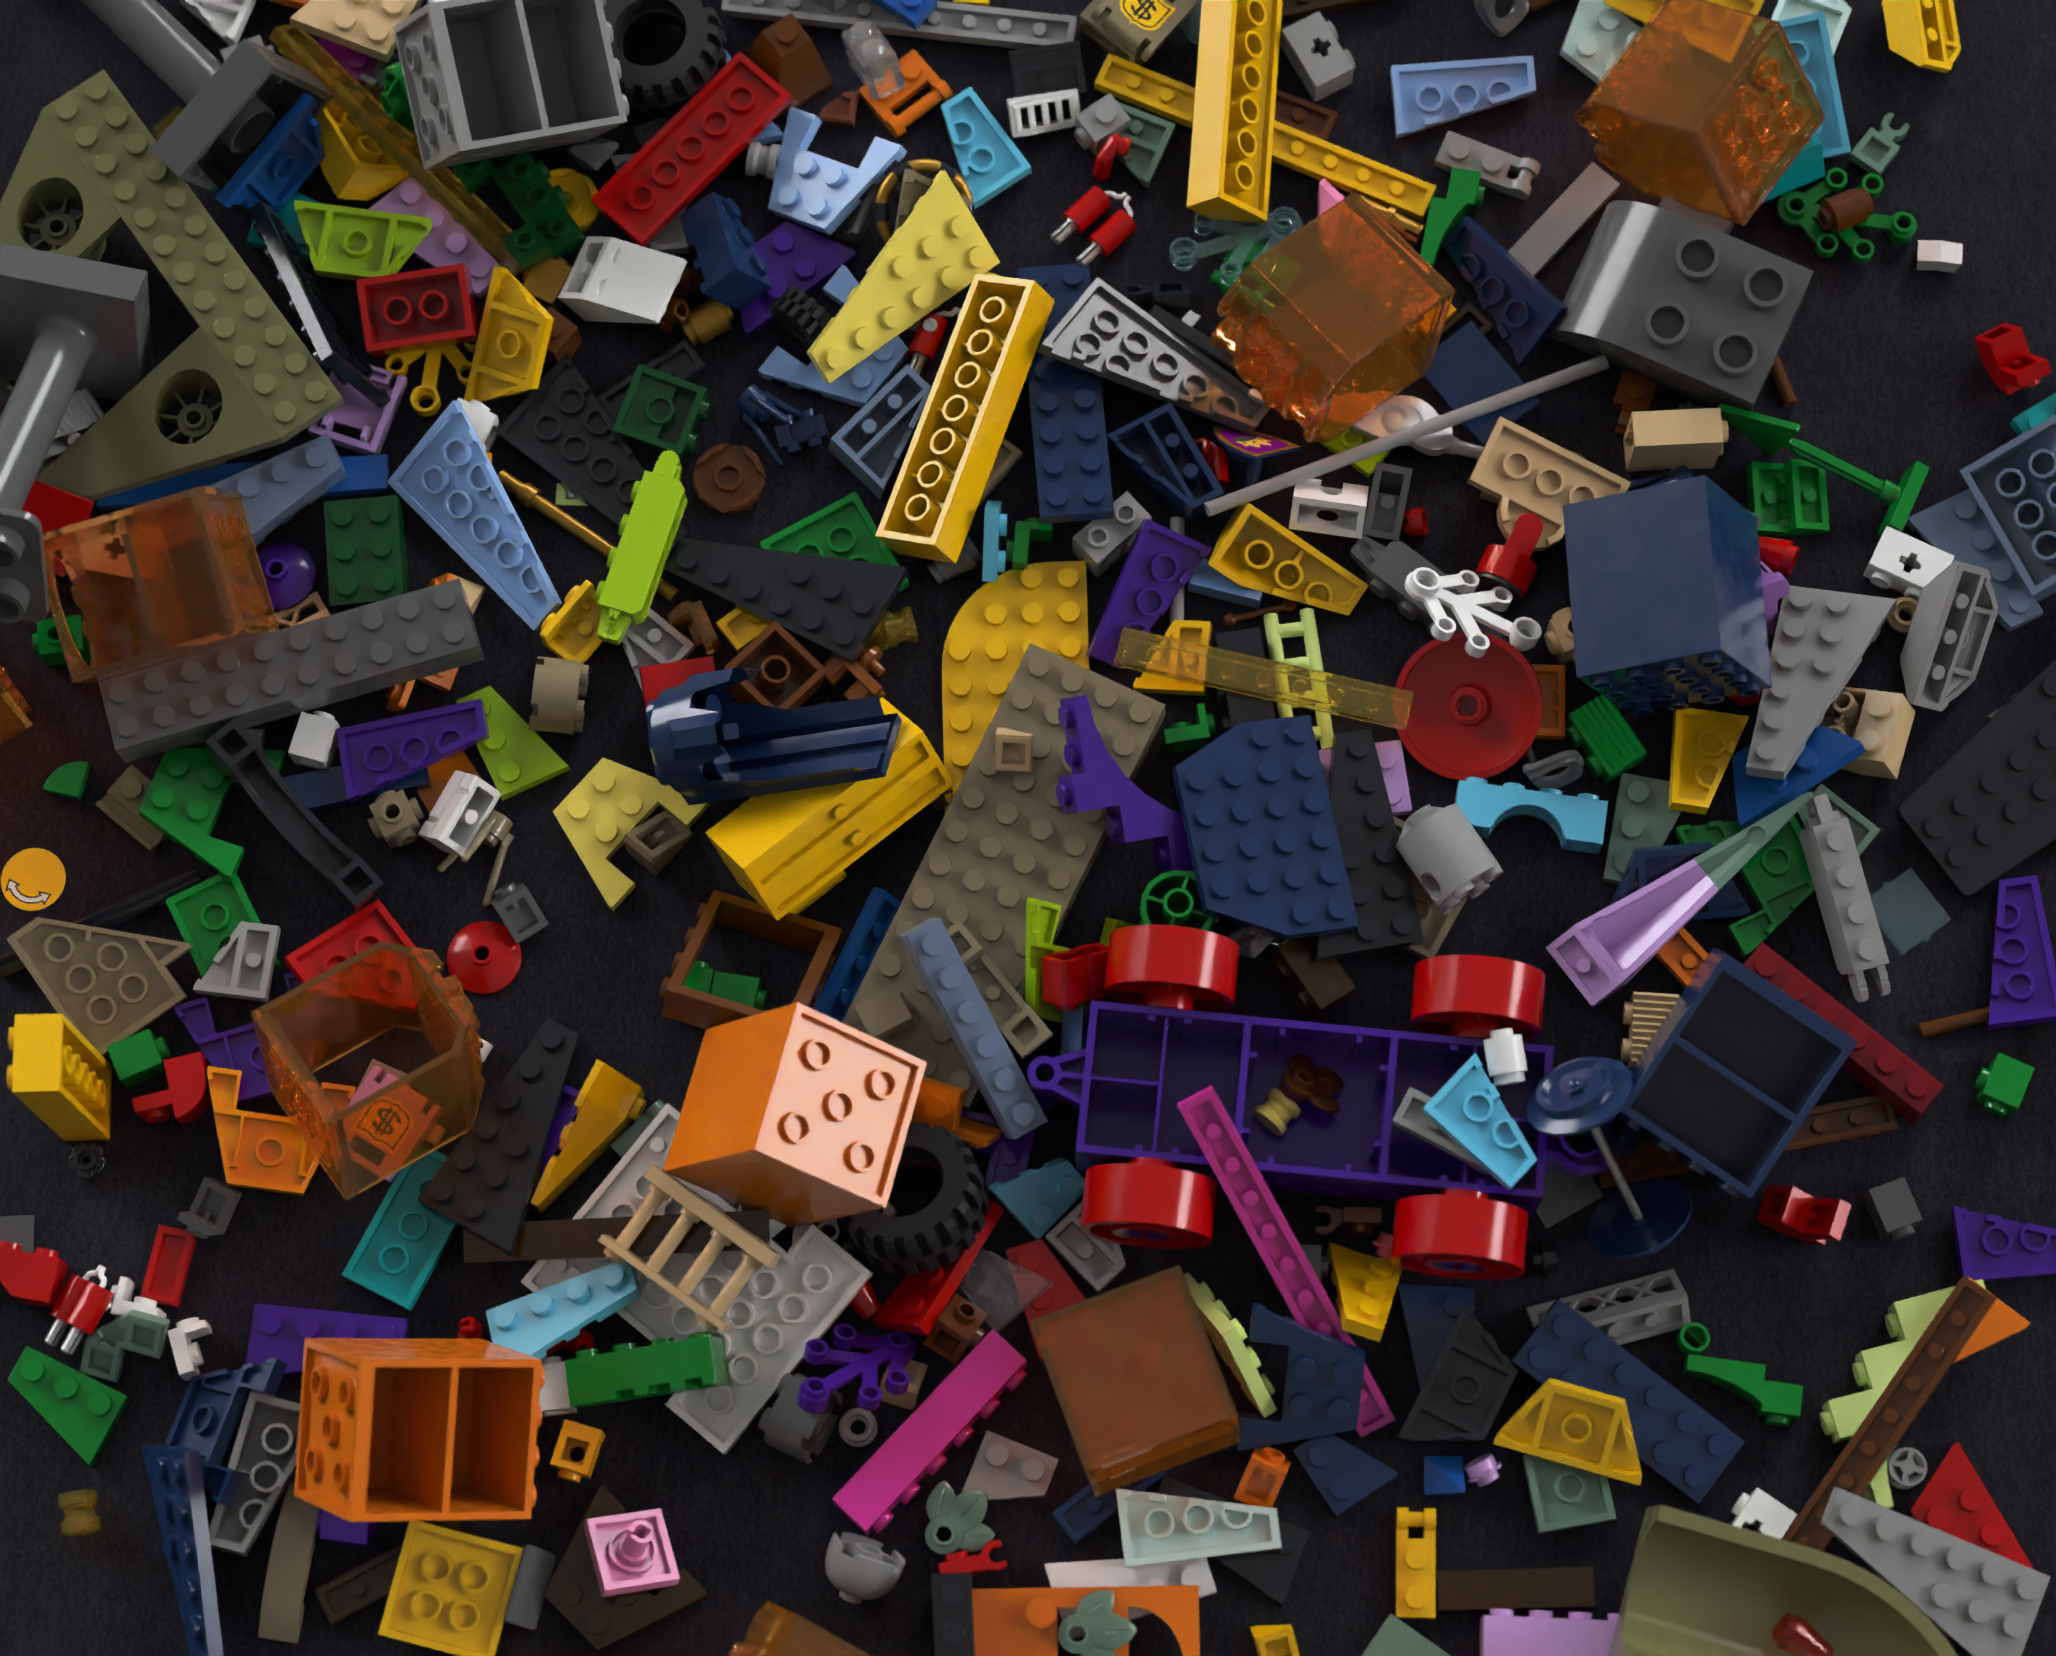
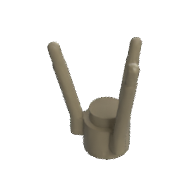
[438,810,514,907]

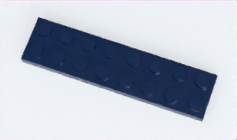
[1017,263,1114,524]

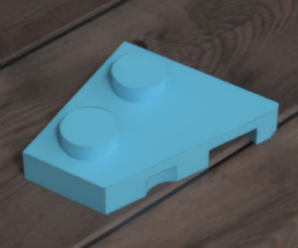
[982,500,1007,582]
[988,1157,1085,1240]

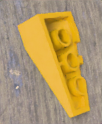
[530,1059,647,1213]

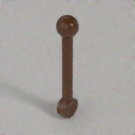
[1223,598,1297,627]

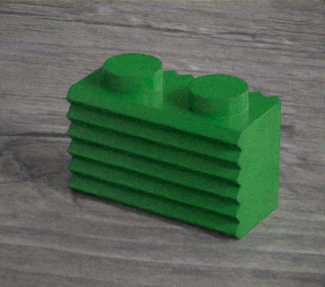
[1565,694,1647,784]

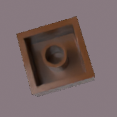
[723,620,828,710]

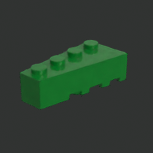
[564,1331,730,1408]

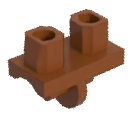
[823,646,886,700]

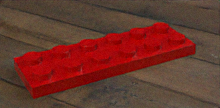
[591,51,792,247]

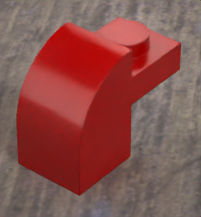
[1974,323,2052,395]
[132,1051,211,1126]
[1756,1185,1851,1245]

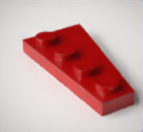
[871,1200,1004,1335]

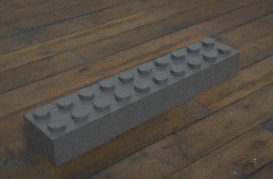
[98,578,484,763]

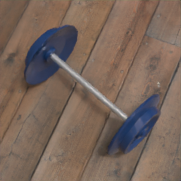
[1526,1057,1693,1259]

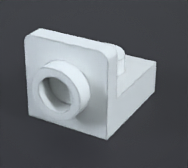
[110,1276,166,1318]
[167,1317,212,1381]

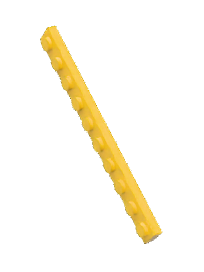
[1094,53,1437,222]

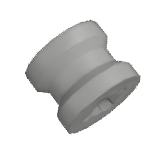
[745,140,781,180]
[1887,1447,1927,1490]

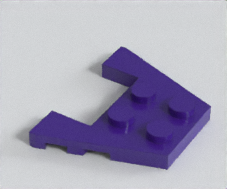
[174,973,319,1105]

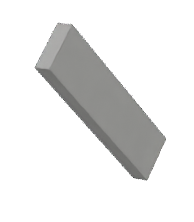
[1508,162,1620,277]

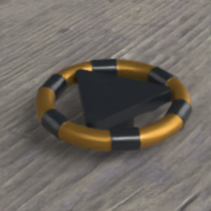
[874,159,975,245]

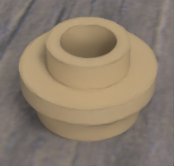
[1887,597,1918,633]

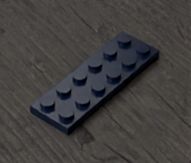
[1510,1299,1745,1504]

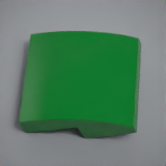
[1745,459,1830,536]

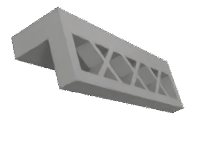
[1526,1269,1691,1345]

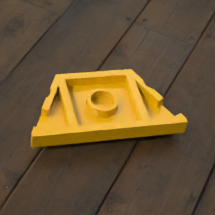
[464,266,554,402]
[1493,1378,1642,1486]

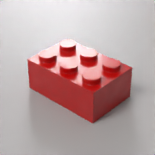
[356,263,479,357]

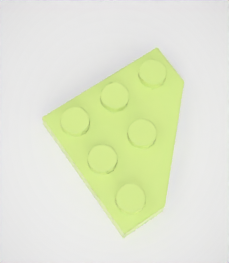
[1175,1272,1277,1418]

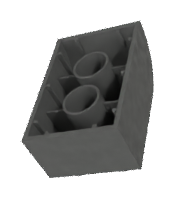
[1548,200,1814,411]

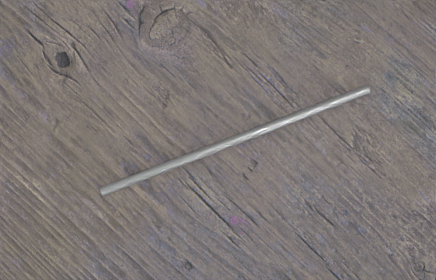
[1204,355,1609,517]

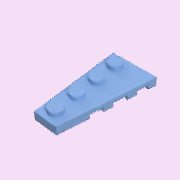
[1390,55,1536,138]

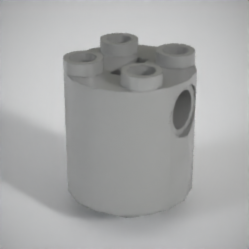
[1395,803,1504,915]

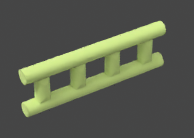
[1263,608,1334,750]

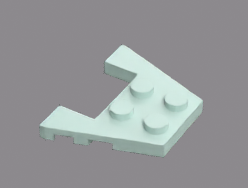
[1559,0,1694,98]

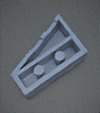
[828,364,932,499]

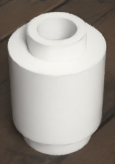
[1483,1028,1528,1086]

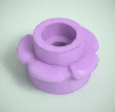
[1464,1453,1502,1487]

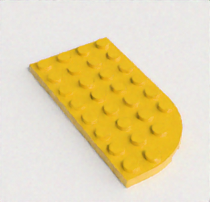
[942,561,1089,813]

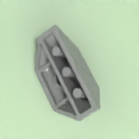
[1900,560,1998,712]

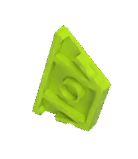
[294,200,433,281]

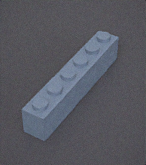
[898,918,1048,1140]

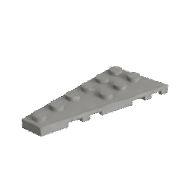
[1746,585,1897,780]
[1820,1487,2050,1656]

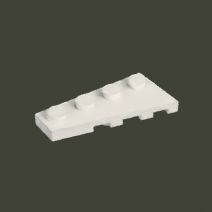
[1044,1558,1217,1639]

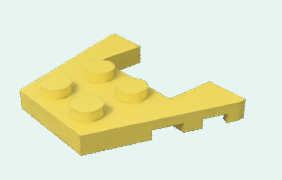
[553,758,710,911]

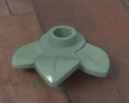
[925,1481,995,1555]
[1058,1590,1137,1656]

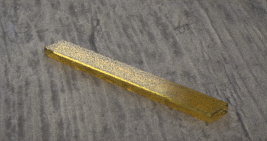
[1114,627,1414,730]

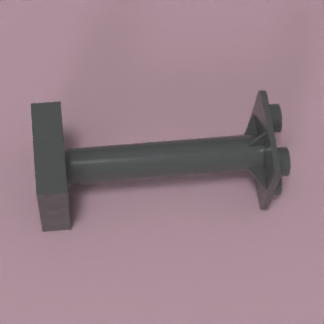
[80,0,334,194]
[0,243,154,623]

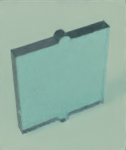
[1871,868,1952,956]

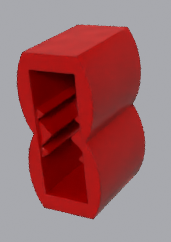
[1042,943,1109,1011]

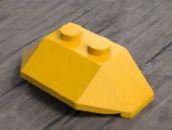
[1882,0,1961,73]

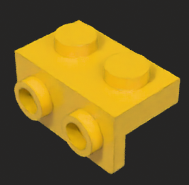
[540,580,603,664]

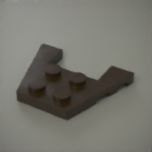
[543,1485,709,1652]

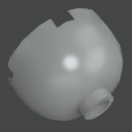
[825,1532,905,1604]

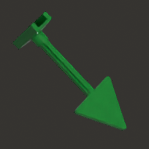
[1718,404,1930,535]

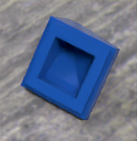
[1423,1456,1465,1496]

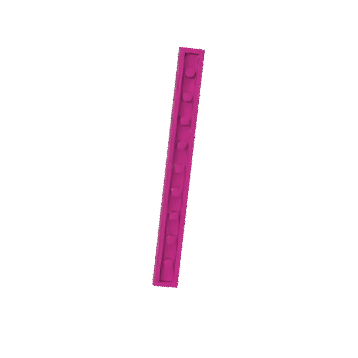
[1177,1085,1395,1437]

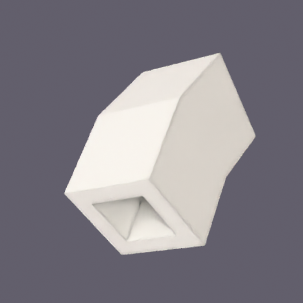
[1917,240,1963,273]

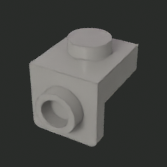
[1074,93,1131,156]

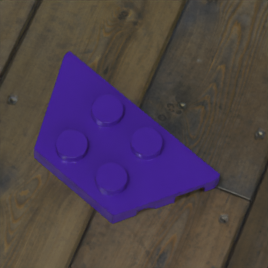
[740,221,858,339]

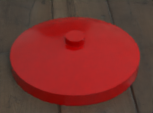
[1393,631,1543,780]

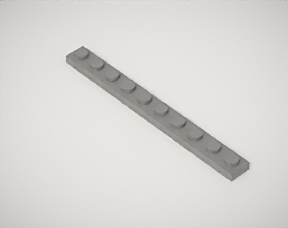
[721,0,1077,49]

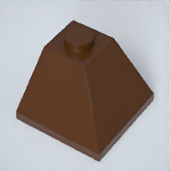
[744,13,833,122]

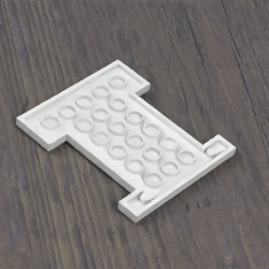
[521,1103,873,1454]

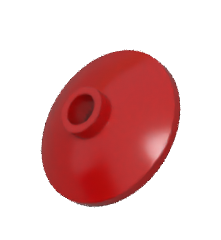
[447,921,522,995]

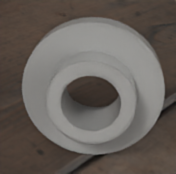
[839,1408,878,1447]

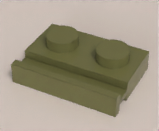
[95,764,167,854]

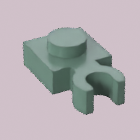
[1848,112,1909,176]

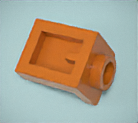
[1234,1447,1291,1508]

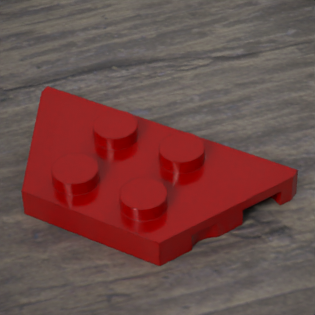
[1908,1442,2034,1570]

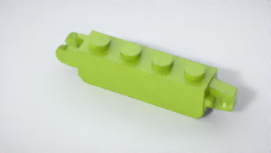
[595,450,688,645]

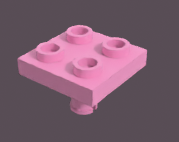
[584,1508,680,1597]

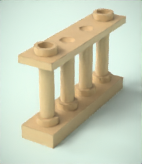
[598,1164,783,1333]

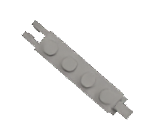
[1800,793,1891,1003]

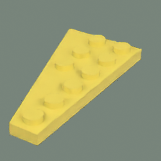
[806,170,1000,383]

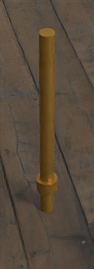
[497,470,680,602]

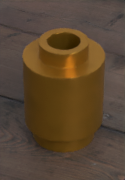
[680,298,735,346]

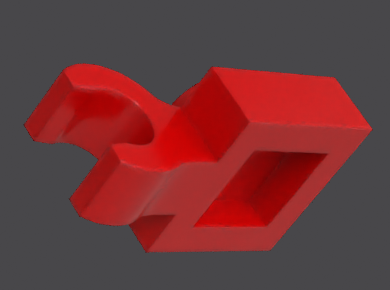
[938,1540,1007,1576]

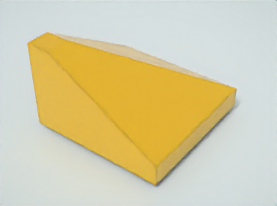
[1250,1624,1300,1656]

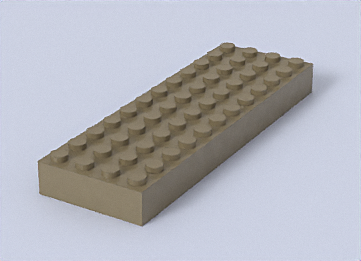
[842,643,1166,1112]

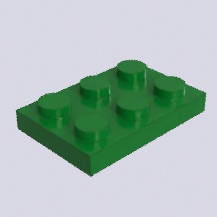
[165,872,282,1000]

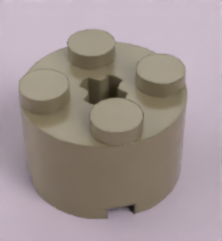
[529,656,589,735]

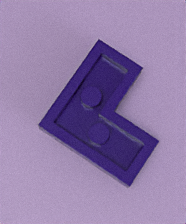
[961,1109,1036,1196]

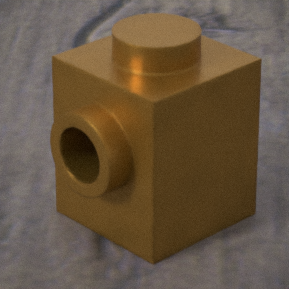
[523,257,572,313]

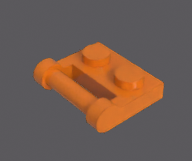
[858,49,954,138]

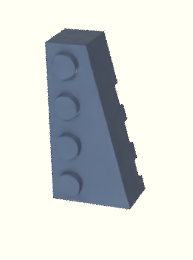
[192,434,348,568]

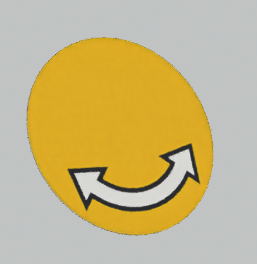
[1,848,66,911]

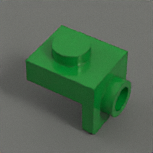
[1006,518,1053,570]

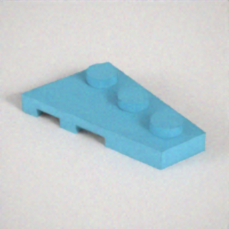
[941,86,1032,210]
[1421,1053,1537,1191]

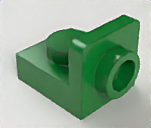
[1163,703,1216,755]

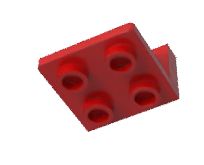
[22,480,94,577]

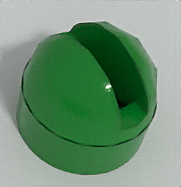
[1677,1322,1710,1355]

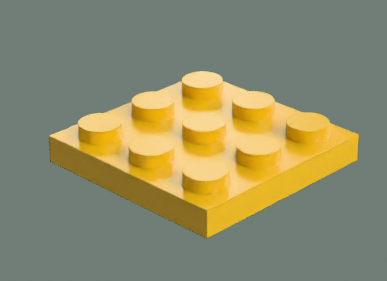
[378,1521,524,1656]

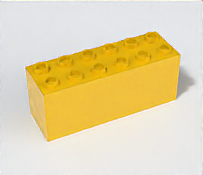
[705,697,955,921]

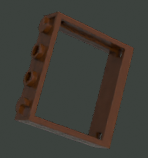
[659,890,842,1029]

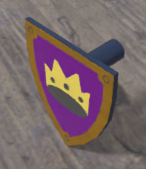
[1213,426,1301,486]

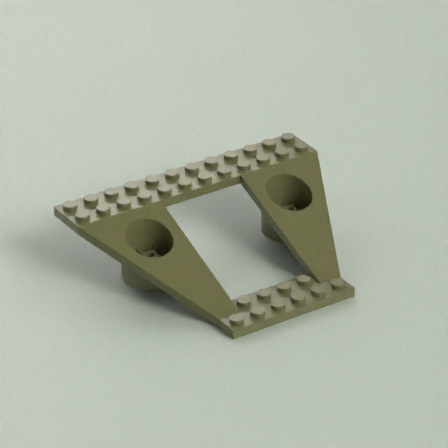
[0,69,345,501]

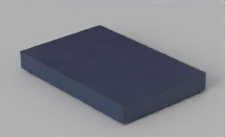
[1414,321,1540,446]

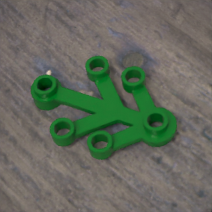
[1777,168,1917,264]

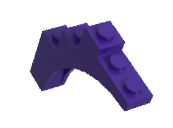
[1056,695,1193,874]

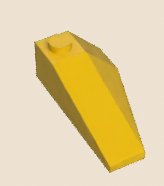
[308,71,415,201]
[1207,503,1368,616]

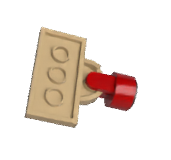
[1467,416,1631,600]

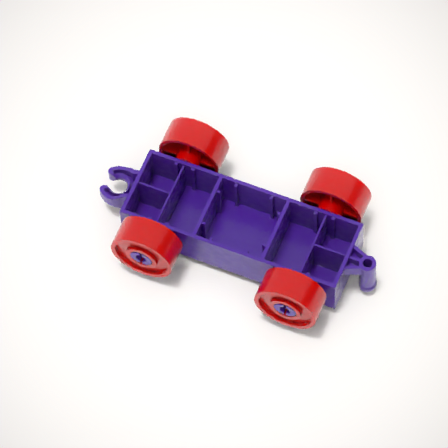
[1027,925,1616,1280]

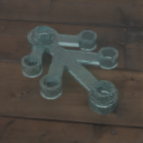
[1169,207,1303,286]

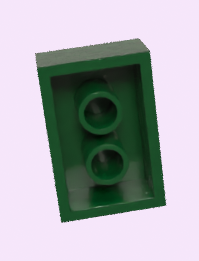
[324,495,409,614]

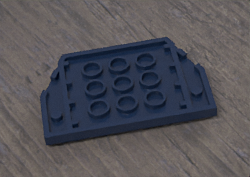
[1172,715,1359,940]

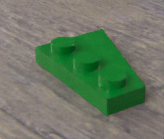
[8,1345,130,1467]

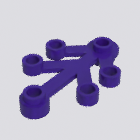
[797,1324,917,1413]

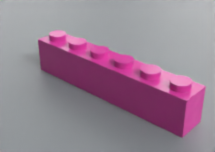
[832,1329,1027,1536]

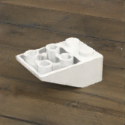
[558,236,687,324]

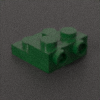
[612,363,712,462]

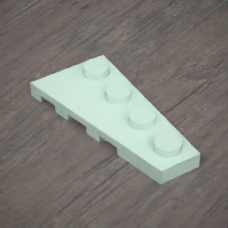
[1116,1488,1282,1567]

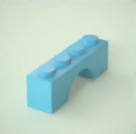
[1454,777,1608,854]

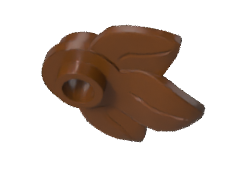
[1280,1054,1344,1113]

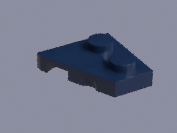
[1292,1434,1398,1518]

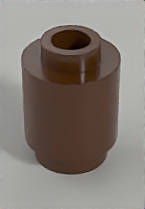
[1817,188,1874,234]

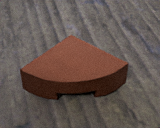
[819,91,860,129]

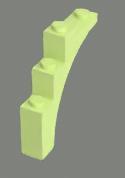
[1819,1279,1986,1509]

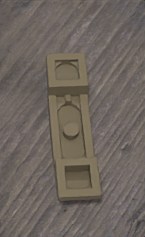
[947,920,1053,1059]
[258,1482,320,1644]

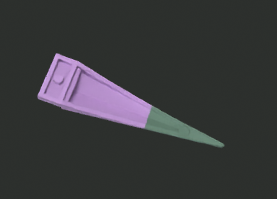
[1546,792,1813,1008]

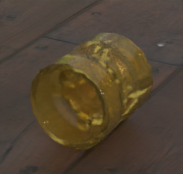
[58,1489,102,1536]

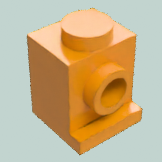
[550,1419,605,1483]

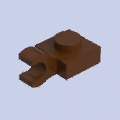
[1611,370,1658,436]
[1315,1205,1382,1237]

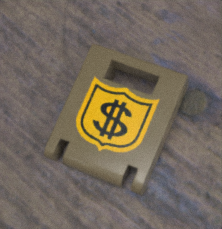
[1091,0,1198,62]

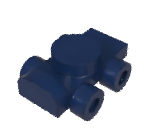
[774,408,829,453]

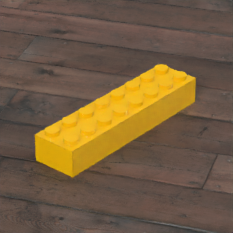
[875,273,1055,564]

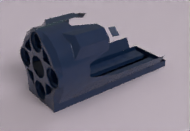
[646,667,902,805]

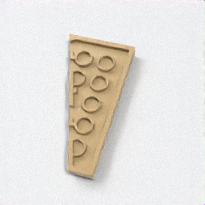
[290,0,424,63]

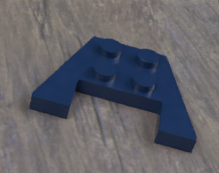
[1237,1303,1365,1451]
[165,1358,288,1508]

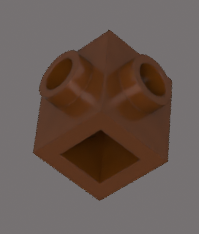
[923,1293,988,1365]

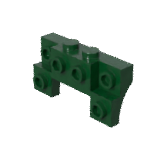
[451,151,586,271]

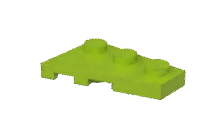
[456,686,570,801]

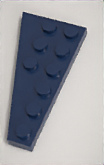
[141,1443,224,1656]

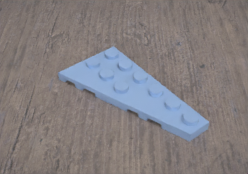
[387,400,562,631]

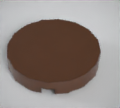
[693,443,765,515]

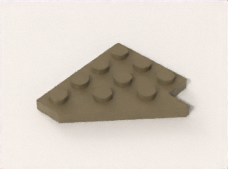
[6,917,193,1056]

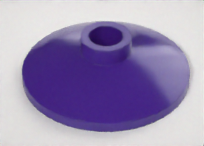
[244,543,317,611]

